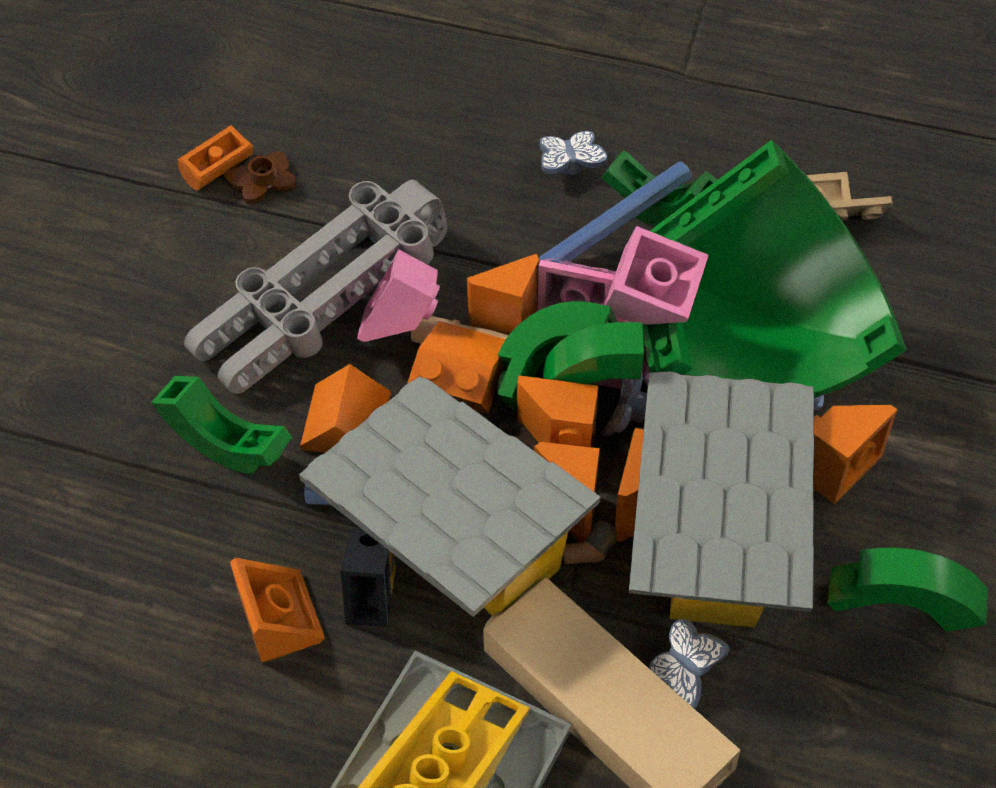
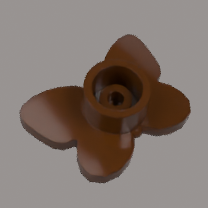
[224,151,296,204]

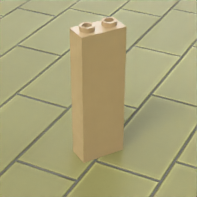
[483,577,741,788]

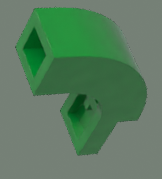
[602,150,717,227]
[497,301,618,411]
[543,322,644,384]
[151,376,292,475]
[827,548,988,632]

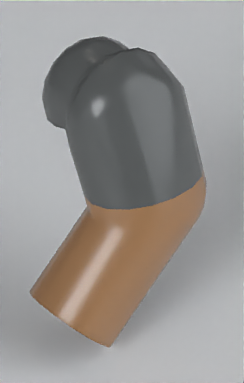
[563,521,617,565]

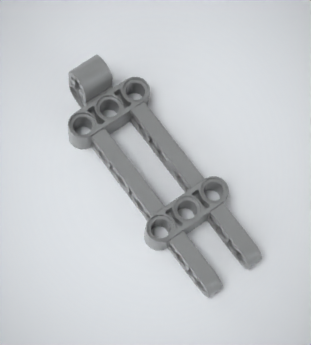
[184,180,447,394]

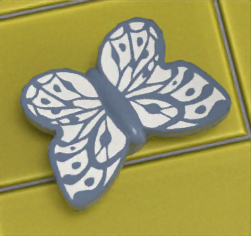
[539,131,607,175]
[599,373,647,437]
[649,619,730,709]

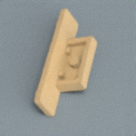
[807,172,893,221]

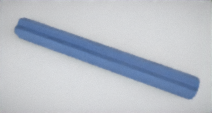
[539,162,692,262]

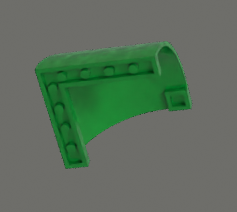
[643,140,907,398]

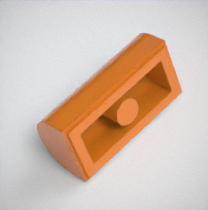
[177,125,253,190]

